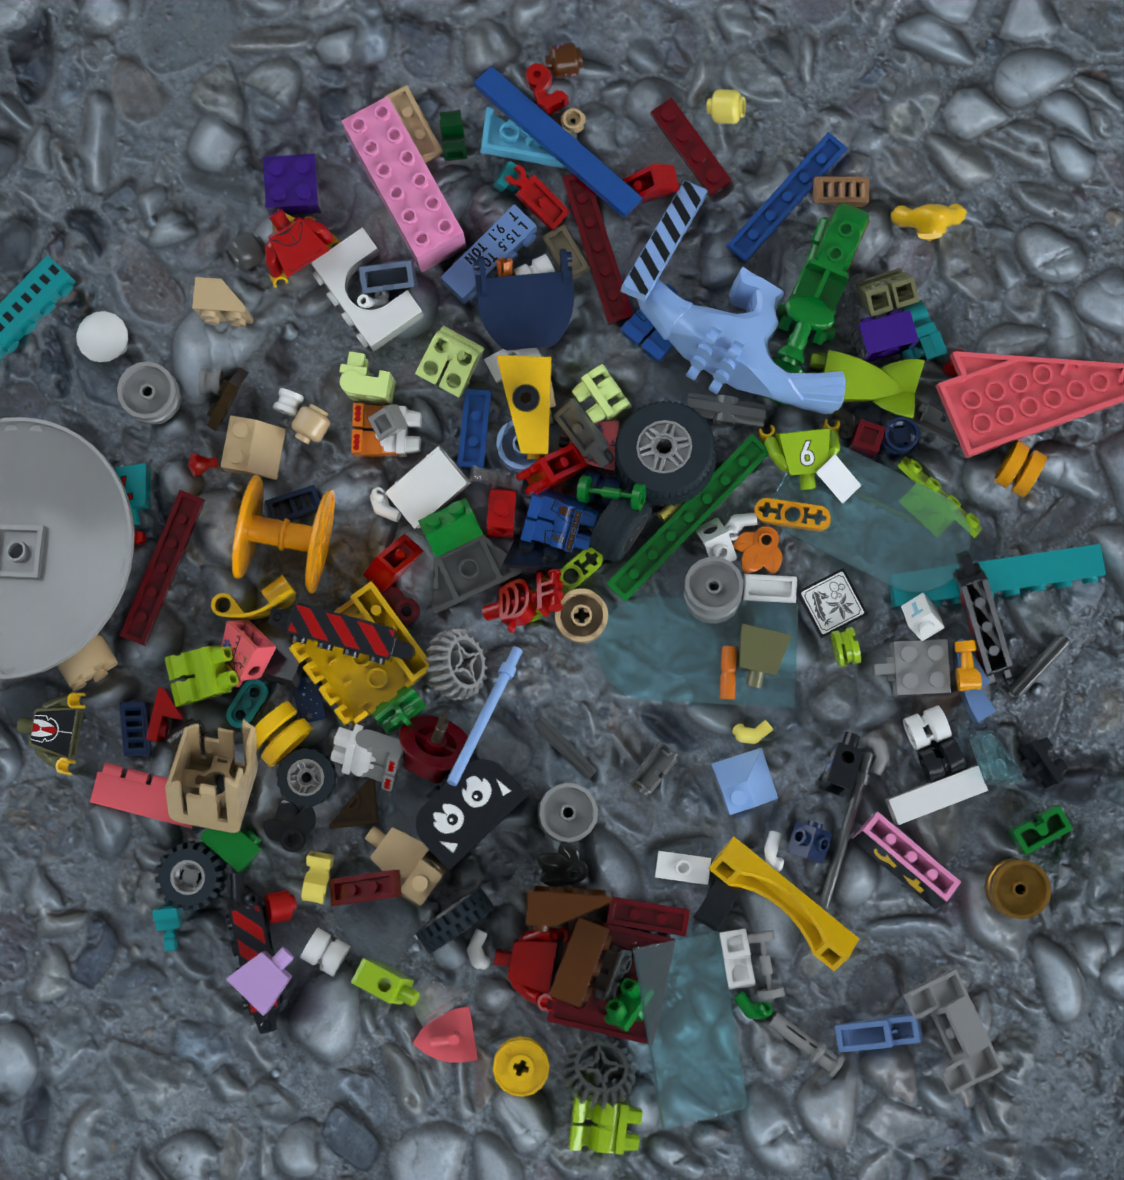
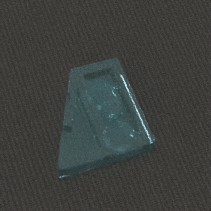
[968,731,1027,784]

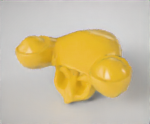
[890,204,967,242]

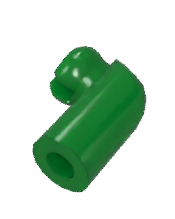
[733,991,773,1020]

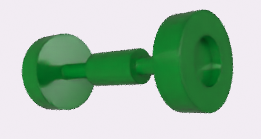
[577,475,646,511]

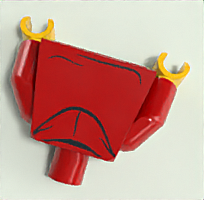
[265,209,341,288]

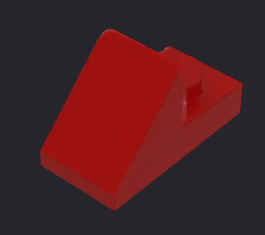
[146,687,188,742]

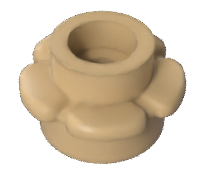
[560,108,586,133]

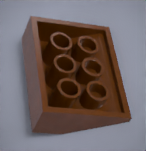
[526,885,612,931]

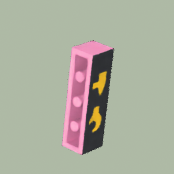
[852,812,961,909]

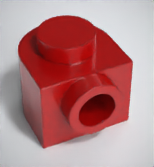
[264,890,297,924]

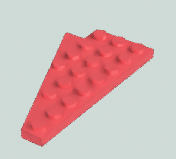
[935,351,1124,458]

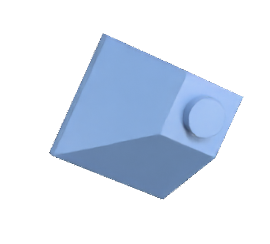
[711,748,778,815]

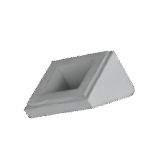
[368,404,408,441]

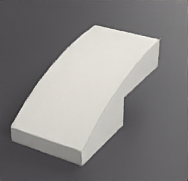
[719,928,755,990]

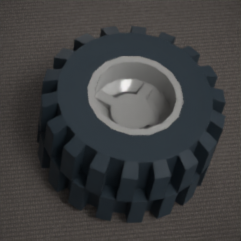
[155,841,228,911]

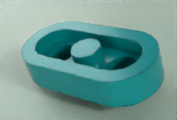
[226,679,269,728]

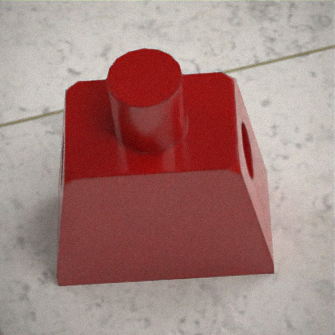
[487,488,518,540]

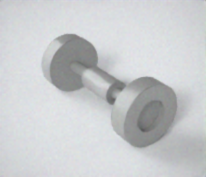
[747,930,785,1000]

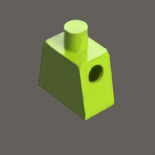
[351,958,420,1007]

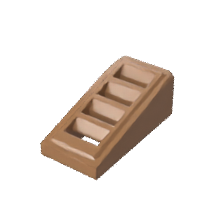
[813,177,869,208]

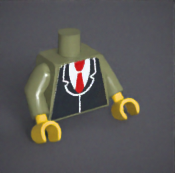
[17,692,86,775]

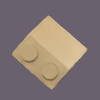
[221,415,286,480]

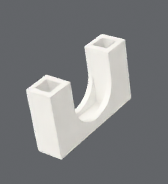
[311,227,424,352]

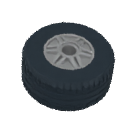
[614,401,716,506]

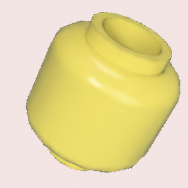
[706,89,746,124]

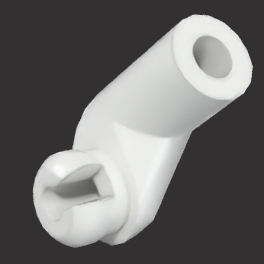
[724,512,757,541]
[764,831,784,872]

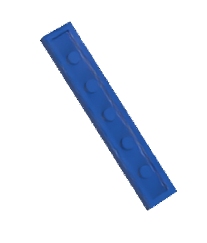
[726,132,848,264]

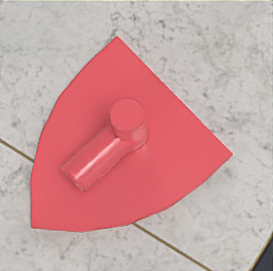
[412,1006,478,1063]

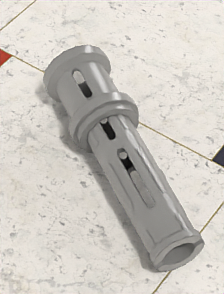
[768,1012,845,1078]

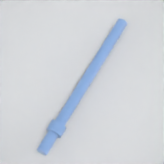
[447,646,523,786]

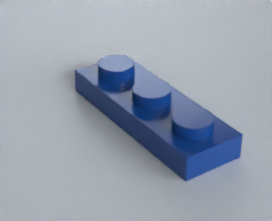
[457,388,492,470]

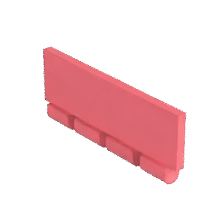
[90,762,194,829]

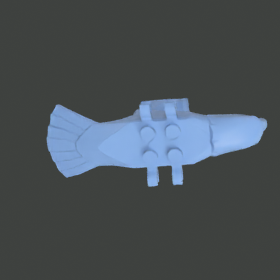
[637,267,846,414]

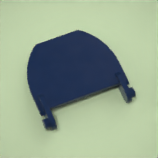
[473,249,574,350]

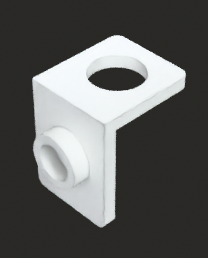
[695,518,737,562]

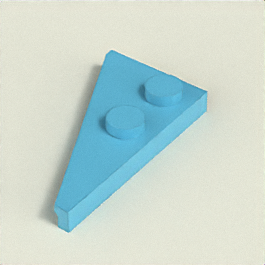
[480,107,567,169]

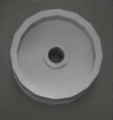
[117,361,182,425]
[683,557,743,624]
[537,783,598,843]

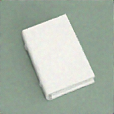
[385,446,471,529]

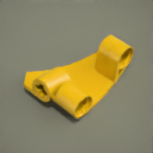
[211,575,297,620]

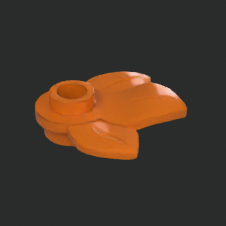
[733,526,782,574]

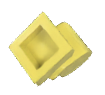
[301,850,335,904]

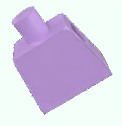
[226,947,294,1016]

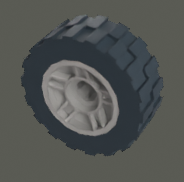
[276,748,337,807]

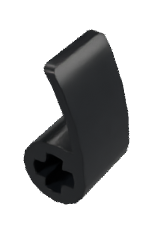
[693,876,742,931]

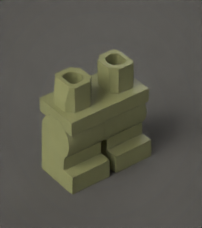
[855,268,919,317]

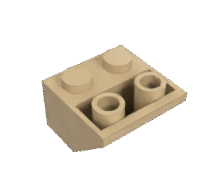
[192,277,254,327]

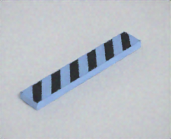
[621,180,708,302]

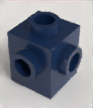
[787,820,832,864]

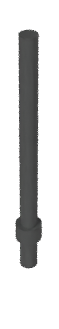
[819,751,874,908]

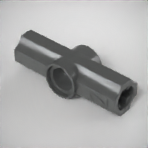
[686,393,766,428]

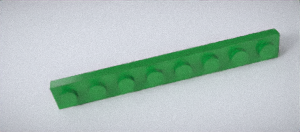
[606,434,769,602]

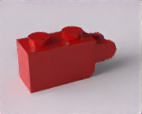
[516,443,587,495]

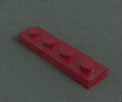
[650,97,732,197]

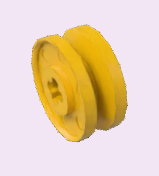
[493,1036,550,1097]

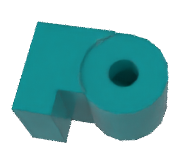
[900,300,938,342]

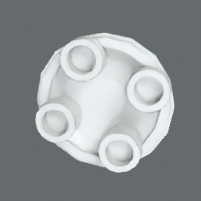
[76,311,128,362]

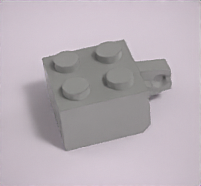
[872,639,951,696]

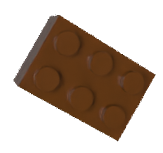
[549,915,613,1007]

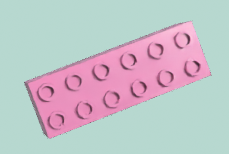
[341,96,467,273]

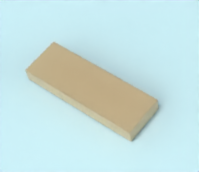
[384,85,443,163]

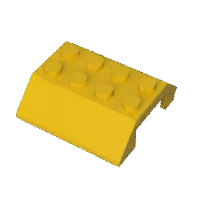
[288,581,429,727]

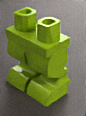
[164,645,239,707]
[568,1095,643,1155]

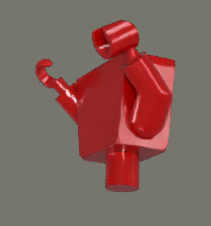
[494,927,570,1012]

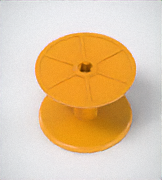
[232,475,335,594]

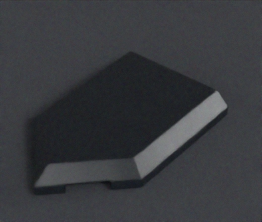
[255,619,307,690]

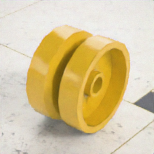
[255,701,314,768]

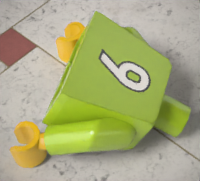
[759,419,840,490]

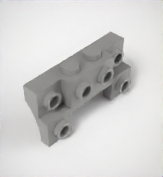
[903,969,1003,1095]

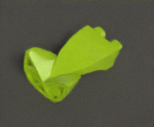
[809,350,924,420]

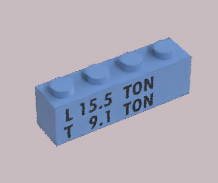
[441,204,537,304]

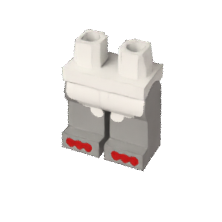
[330,724,404,792]

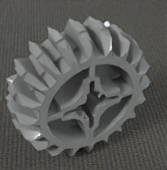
[425,628,488,700]

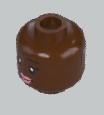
[545,42,583,79]

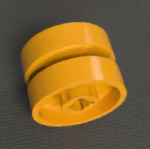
[993,440,1047,498]

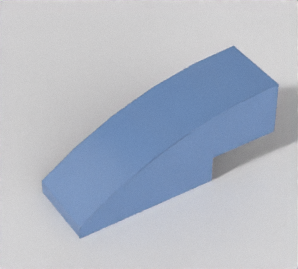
[953,637,996,723]
[835,1013,924,1053]

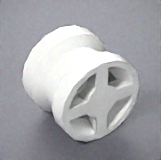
[273,388,304,417]

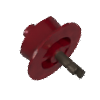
[399,711,468,783]

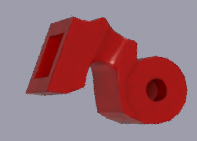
[526,64,569,116]

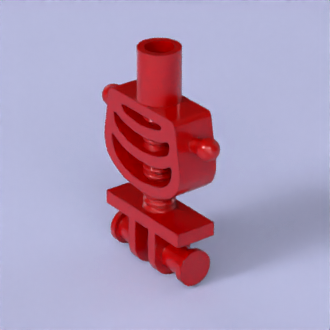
[482,569,564,633]

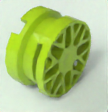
[831,627,861,668]

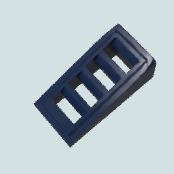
[264,485,321,522]
[120,702,151,756]

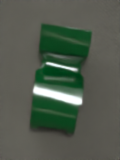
[439,110,468,162]

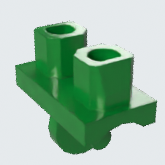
[372,685,427,735]
[604,978,654,1032]

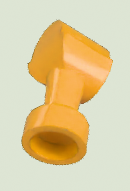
[954,640,982,691]

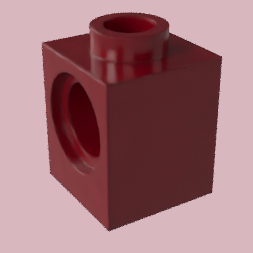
[848,419,886,457]

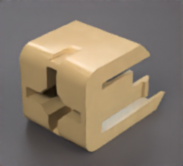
[165,720,258,833]

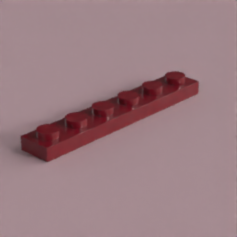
[562,174,633,325]
[119,490,206,646]

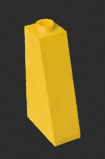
[497,355,552,459]

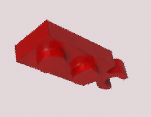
[504,165,570,231]

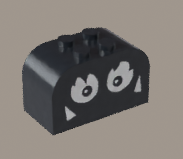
[416,759,529,870]

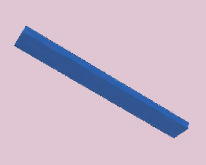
[474,66,642,218]

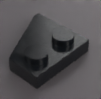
[501,534,566,575]

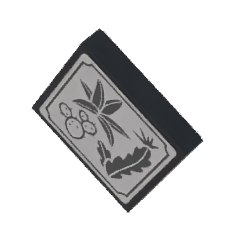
[796,568,868,639]

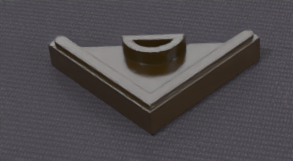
[329,778,379,829]

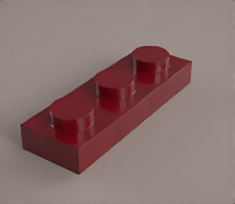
[329,870,402,906]
[606,896,690,937]

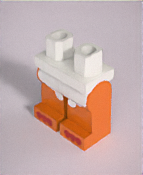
[351,403,422,457]

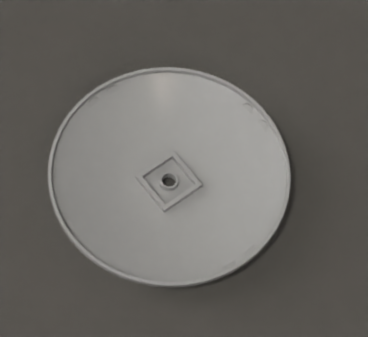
[0,417,135,680]

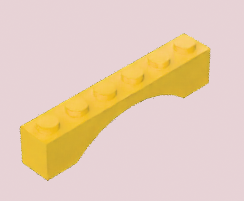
[708,836,859,971]

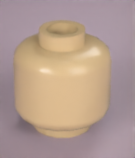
[291,404,330,445]

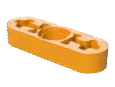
[754,498,831,532]

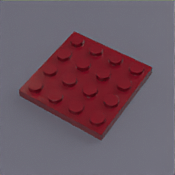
[547,917,675,1045]

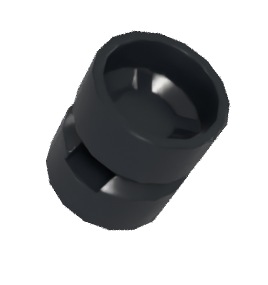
[917,737,966,783]

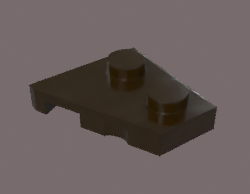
[207,368,249,431]

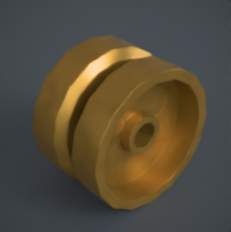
[984,858,1051,920]

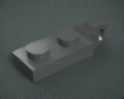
[553,398,615,469]

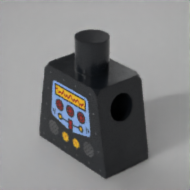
[818,732,864,798]

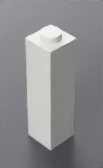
[885,765,989,825]

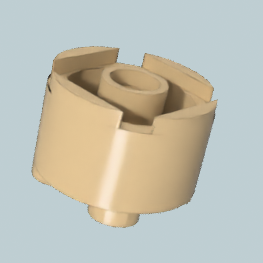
[555,589,608,644]
[57,632,118,691]

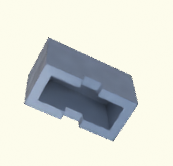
[359,259,418,294]

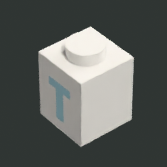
[901,592,945,641]

